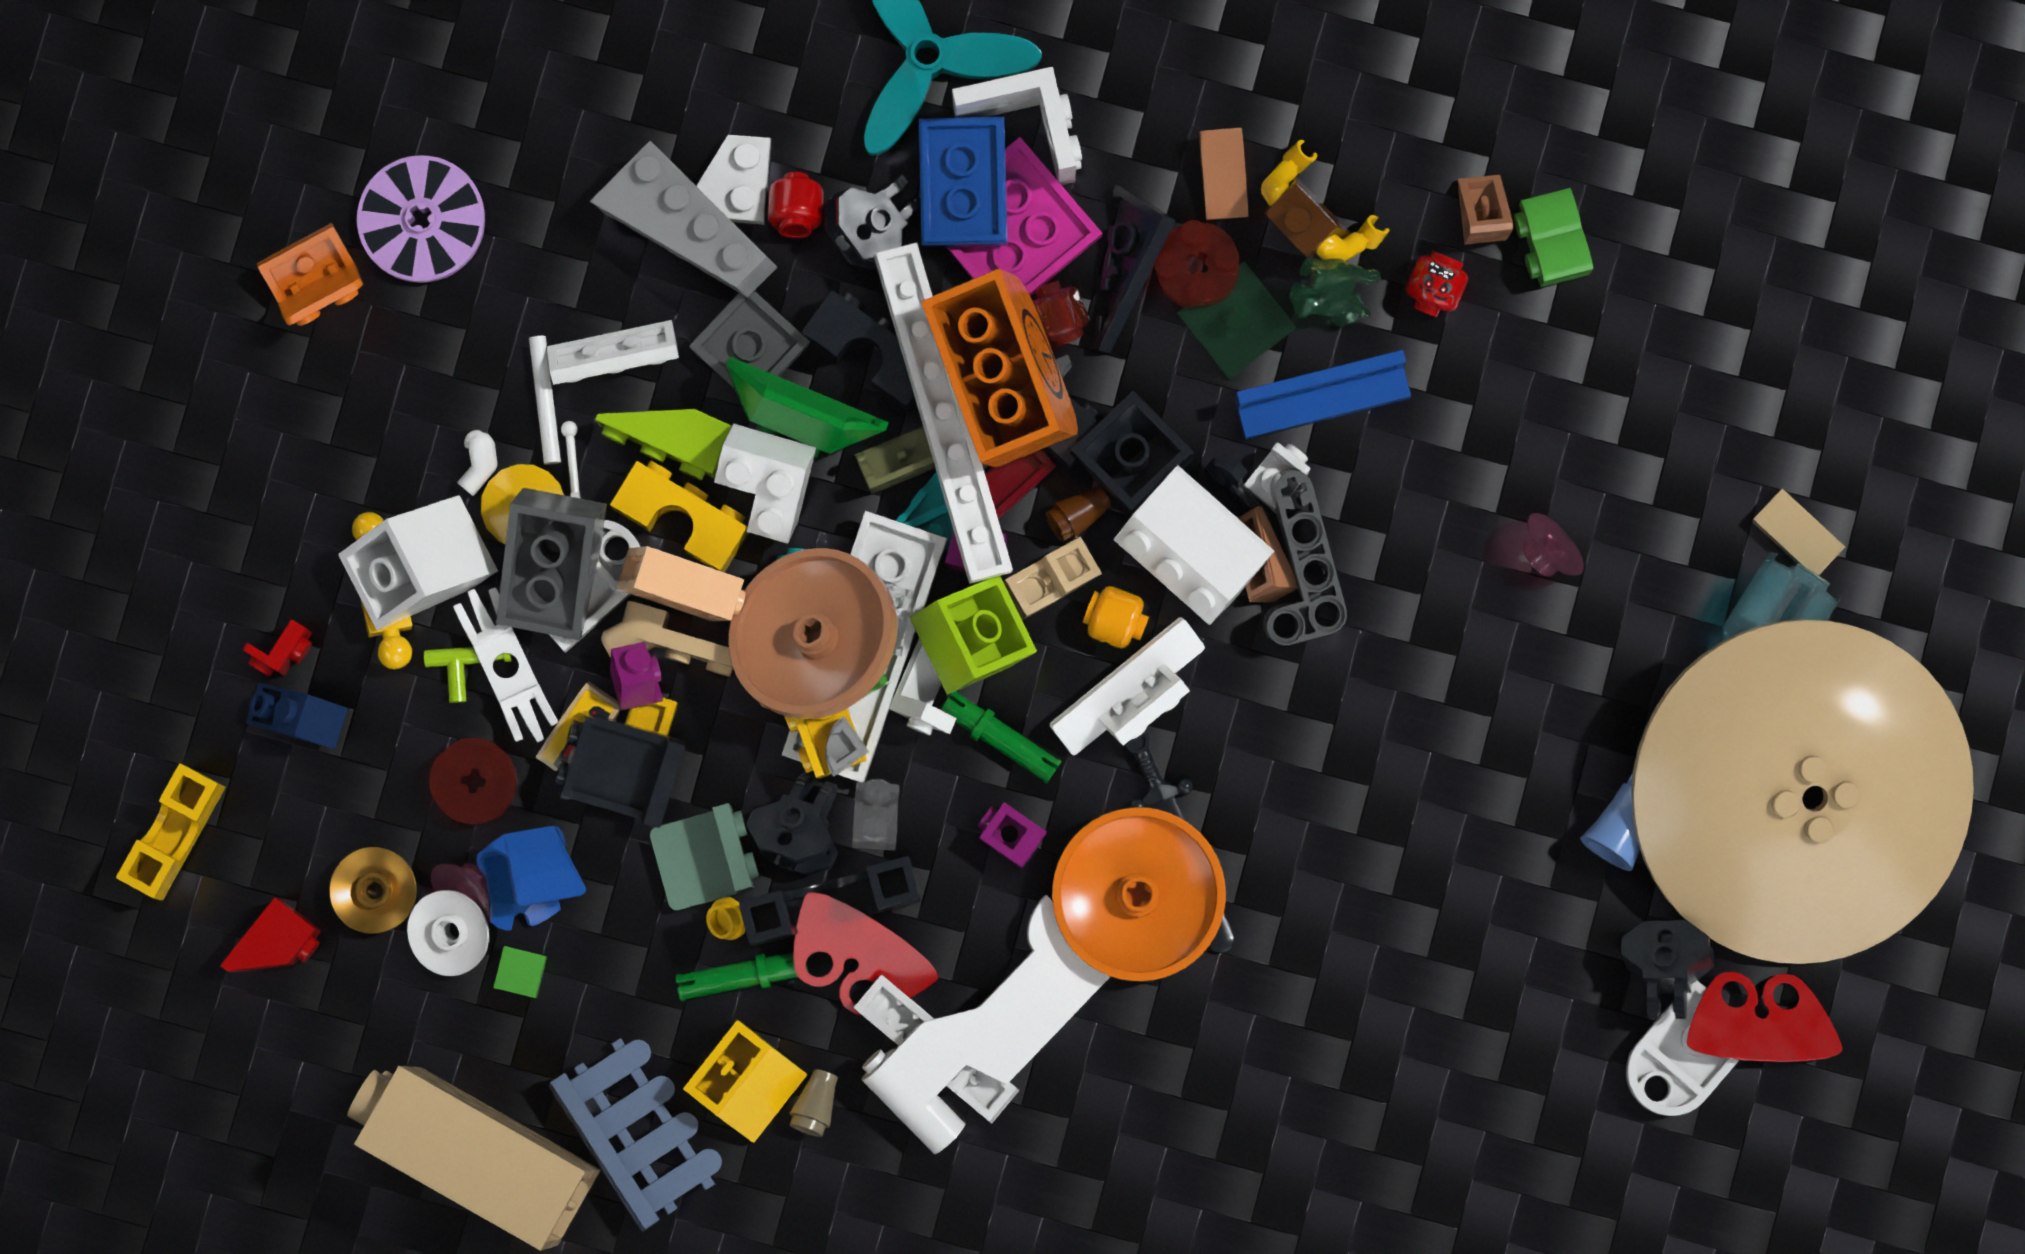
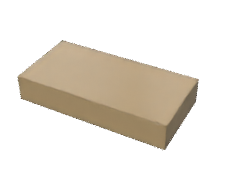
[1752,488,1845,579]

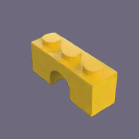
[610,461,749,573]
[116,763,226,901]

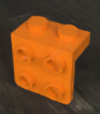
[256,223,363,326]

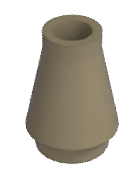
[789,1069,838,1137]

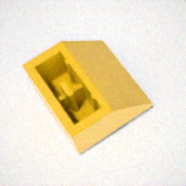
[683,1020,808,1143]

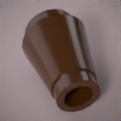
[1045,486,1112,542]

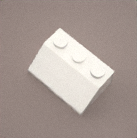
[1113,465,1275,625]

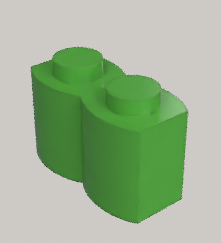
[1513,188,1593,288]

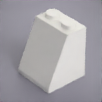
[338,495,498,630]

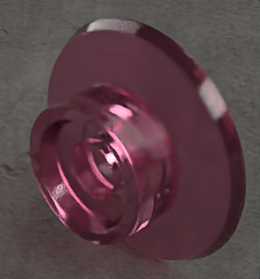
[1523,513,1584,577]
[431,863,490,923]

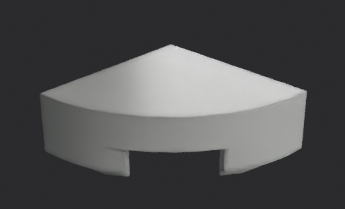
[826,716,869,777]

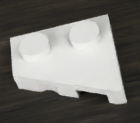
[697,135,771,225]

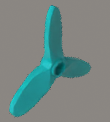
[864,0,1042,156]

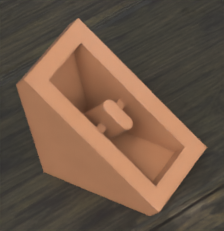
[1458,175,1513,245]

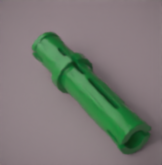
[941,691,1062,784]
[676,952,808,1002]

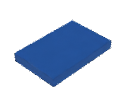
[919,117,1007,248]

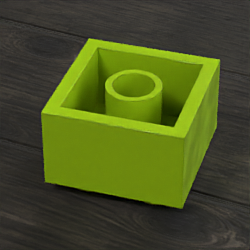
[909,576,1037,695]

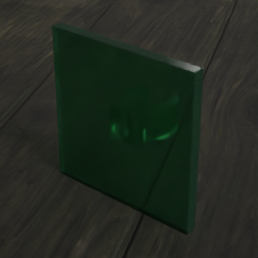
[1177,261,1297,380]

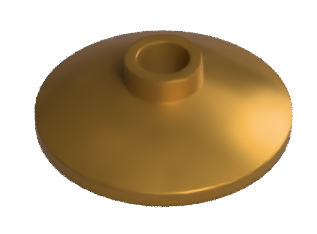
[330,847,417,934]

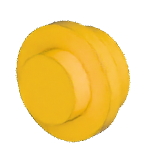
[706,897,746,940]

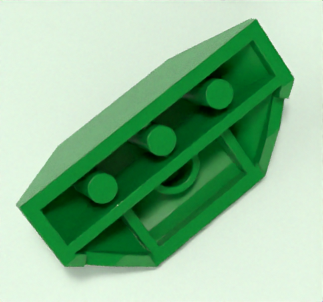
[724,356,889,458]

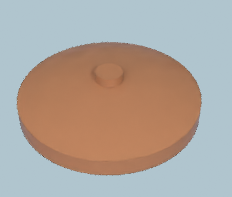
[728,548,897,719]

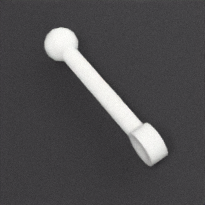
[561,421,581,499]

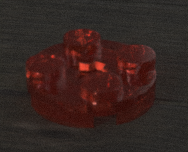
[1155,220,1240,308]
[430,738,518,825]

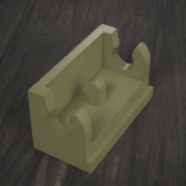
[855,427,935,495]

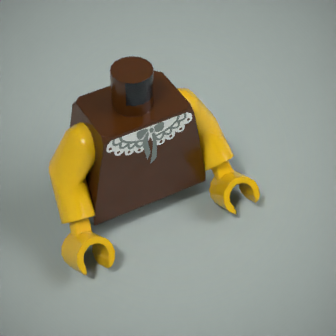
[1261,140,1389,266]

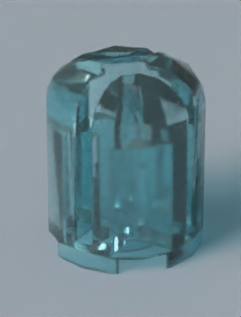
[1722,552,1842,640]

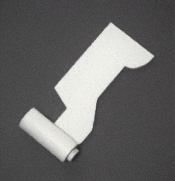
[862,895,1110,1154]

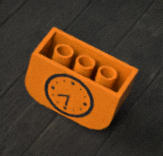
[921,268,1078,467]

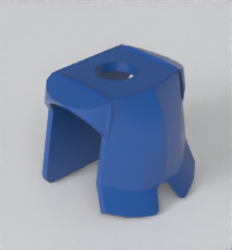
[476,825,586,931]

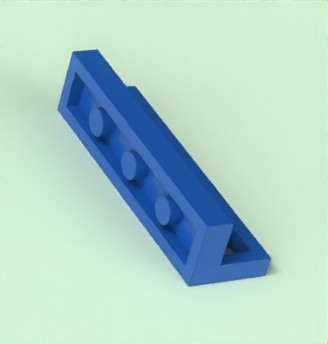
[1234,350,1411,440]

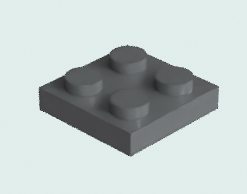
[689,291,810,390]

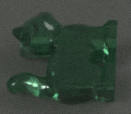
[1289,258,1380,328]

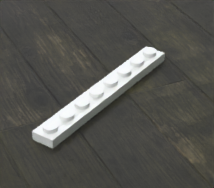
[874,243,1013,584]

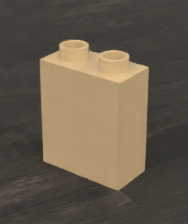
[347,1066,601,1251]

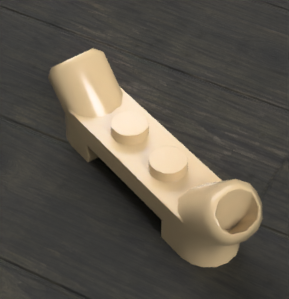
[601,601,768,709]

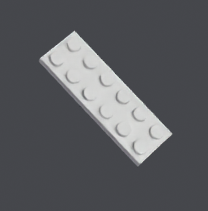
[782,511,948,783]

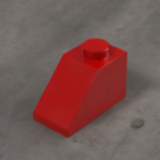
[220,897,321,972]

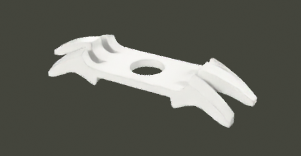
[453,587,558,743]

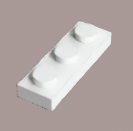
[547,320,679,385]

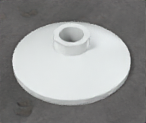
[407,890,489,976]

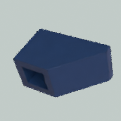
[246,683,348,749]

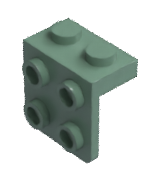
[650,803,759,911]

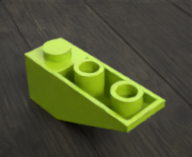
[595,409,732,481]

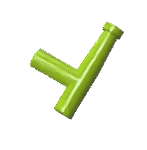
[424,647,512,703]

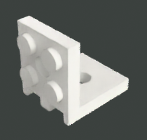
[952,67,1082,185]

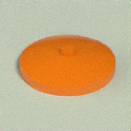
[1052,807,1226,982]

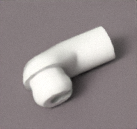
[457,430,498,496]

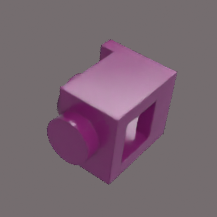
[610,642,663,710]
[978,802,1047,869]

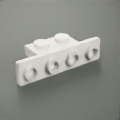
[1050,617,1205,755]

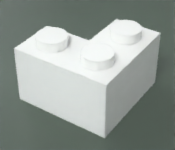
[714,424,816,544]

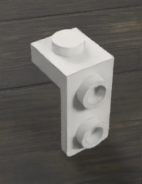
[889,638,957,735]

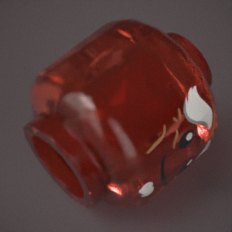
[1032,280,1089,347]

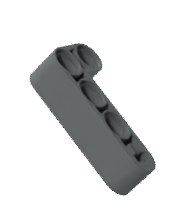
[1263,469,1347,645]

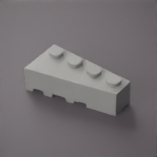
[590,141,777,297]

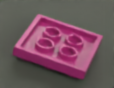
[945,137,1103,296]

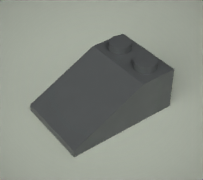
[496,488,607,640]

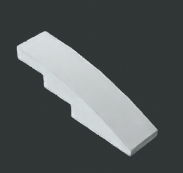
[854,974,1019,1124]

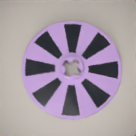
[357,155,485,283]

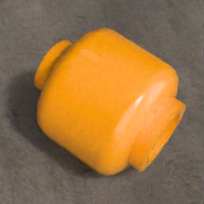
[1082,586,1149,649]

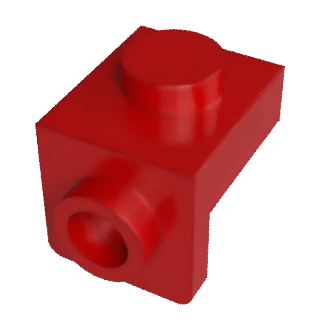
[242,619,312,677]

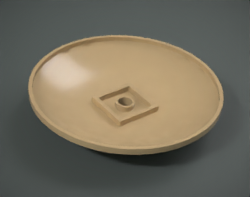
[1631,619,1974,964]

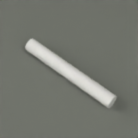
[529,336,561,465]

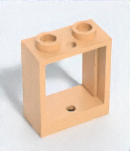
[616,546,746,621]

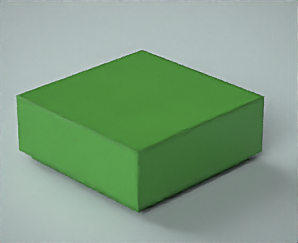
[493,946,547,999]

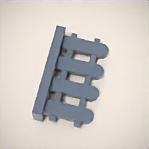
[548,1038,722,1232]

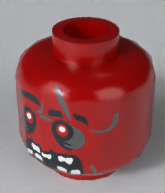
[1406,250,1469,317]

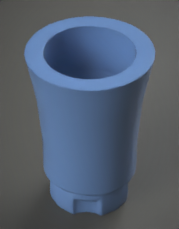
[1580,773,1640,871]

